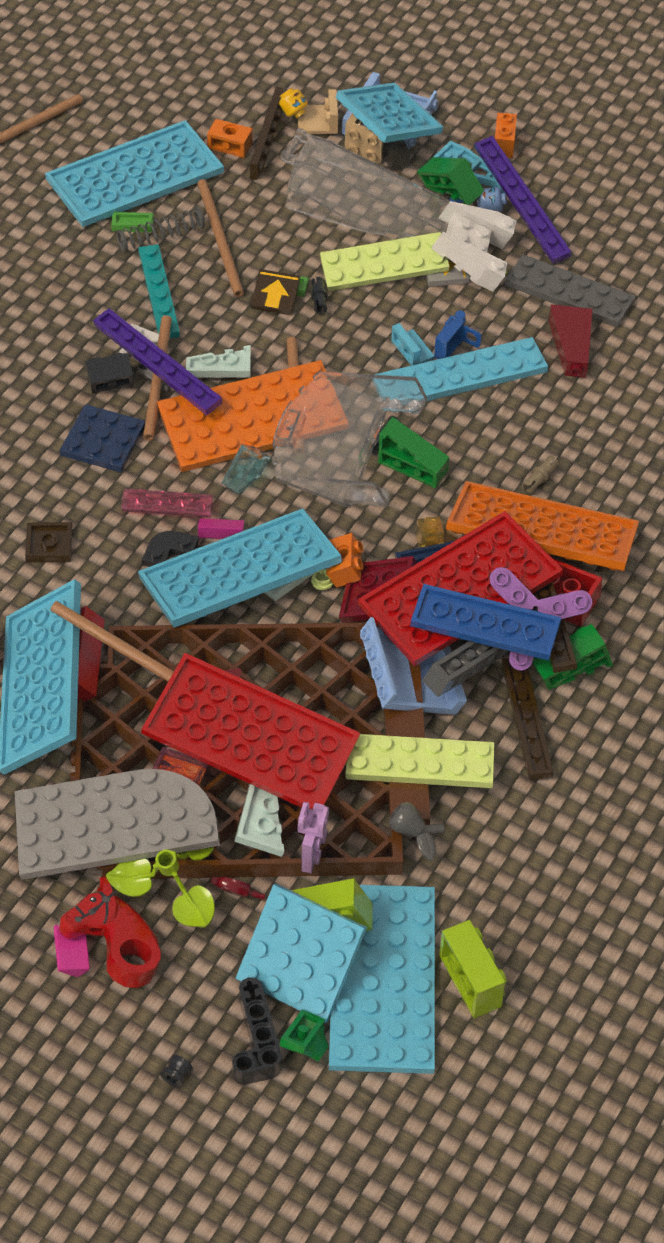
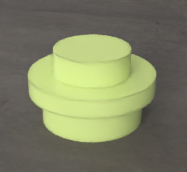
[311,569,333,590]

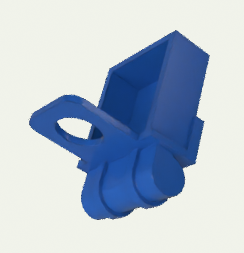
[434,310,482,359]

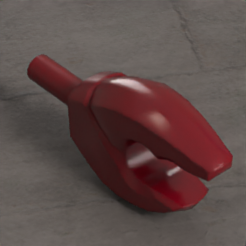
[210,877,266,900]

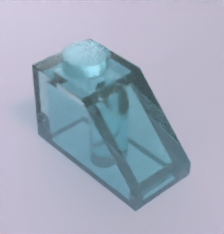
[221,444,270,494]

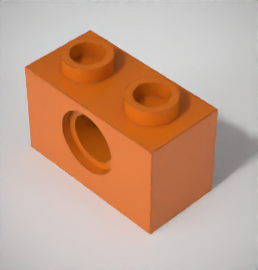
[495,113,517,158]
[207,119,253,158]
[326,533,364,588]

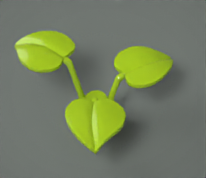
[106,847,215,927]

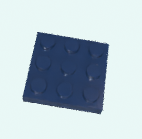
[60,404,145,473]

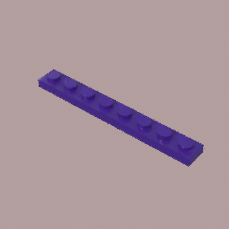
[475,136,571,264]
[93,308,223,415]

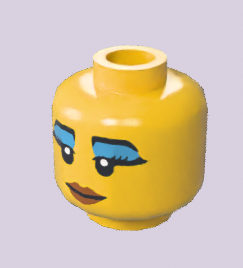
[279,87,308,118]

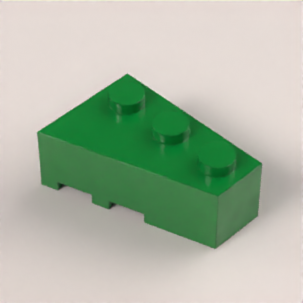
[417,157,484,205]
[378,417,449,488]
[532,623,613,690]

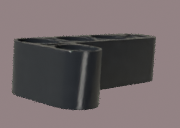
[232,977,282,1085]

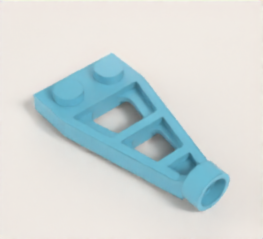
[434,141,505,193]

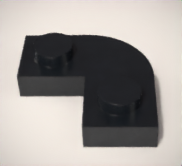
[142,531,199,567]

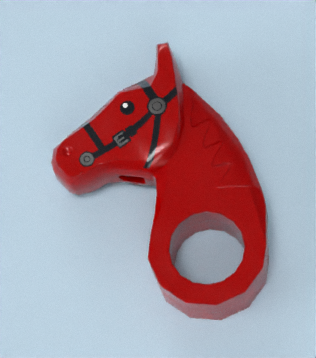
[59,877,161,988]

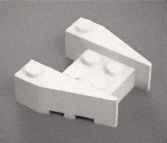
[431,201,516,292]

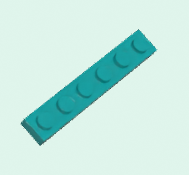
[138,244,180,339]

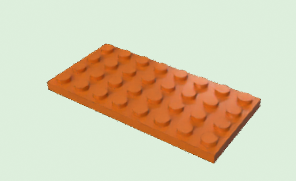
[157,360,348,472]
[446,481,639,571]

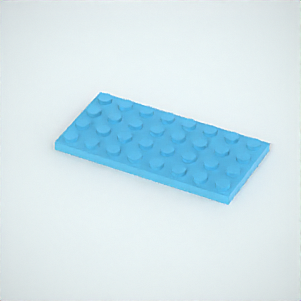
[45,120,224,227]
[138,508,342,628]
[0,579,81,775]
[329,885,435,1074]

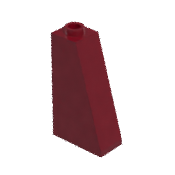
[549,304,593,378]

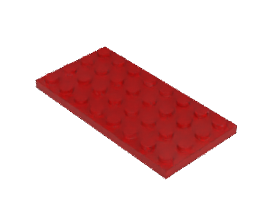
[358,511,563,666]
[141,653,360,810]

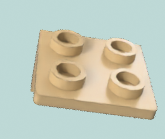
[298,89,338,134]
[344,113,383,164]

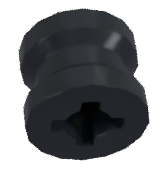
[160,1055,193,1088]

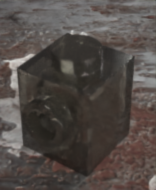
[383,140,411,172]

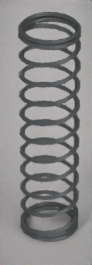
[117,207,206,252]

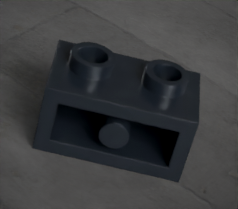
[85,352,134,394]

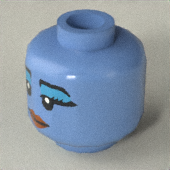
[477,187,507,212]

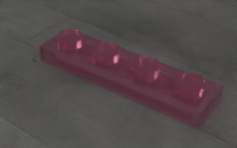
[121,489,213,518]

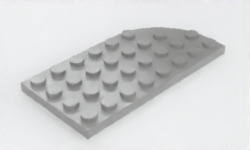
[15,769,220,880]

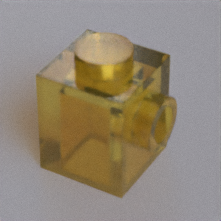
[416,516,444,548]

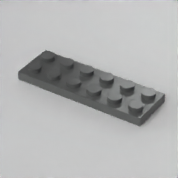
[505,254,635,328]

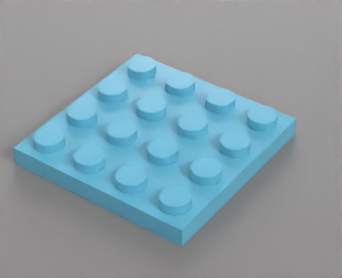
[336,83,443,143]
[235,884,367,1023]

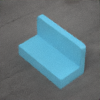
[391,323,434,366]

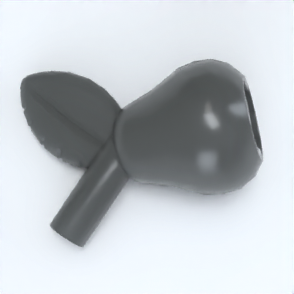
[389,802,444,861]

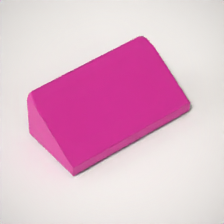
[198,518,244,539]
[53,925,90,977]

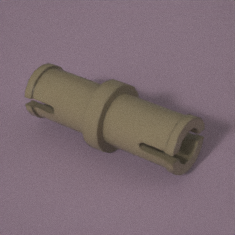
[522,456,559,494]

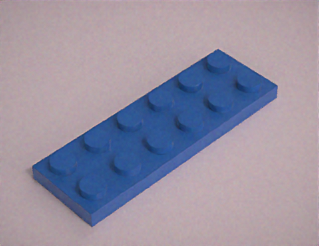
[410,584,561,660]

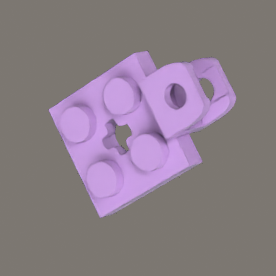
[298,802,329,873]

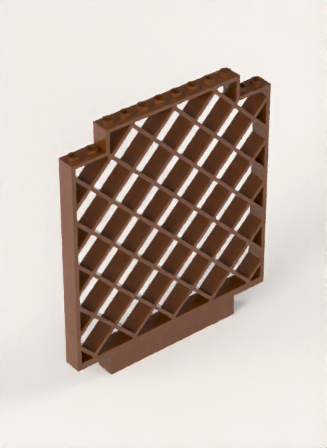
[70,623,430,879]

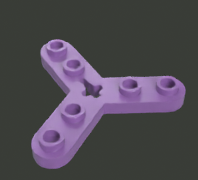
[490,567,592,671]

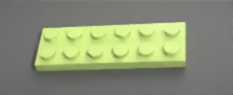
[320,232,449,291]
[346,734,494,788]

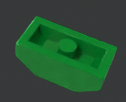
[279,1009,329,1062]

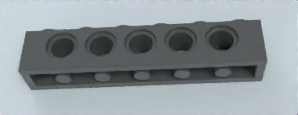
[422,641,511,697]

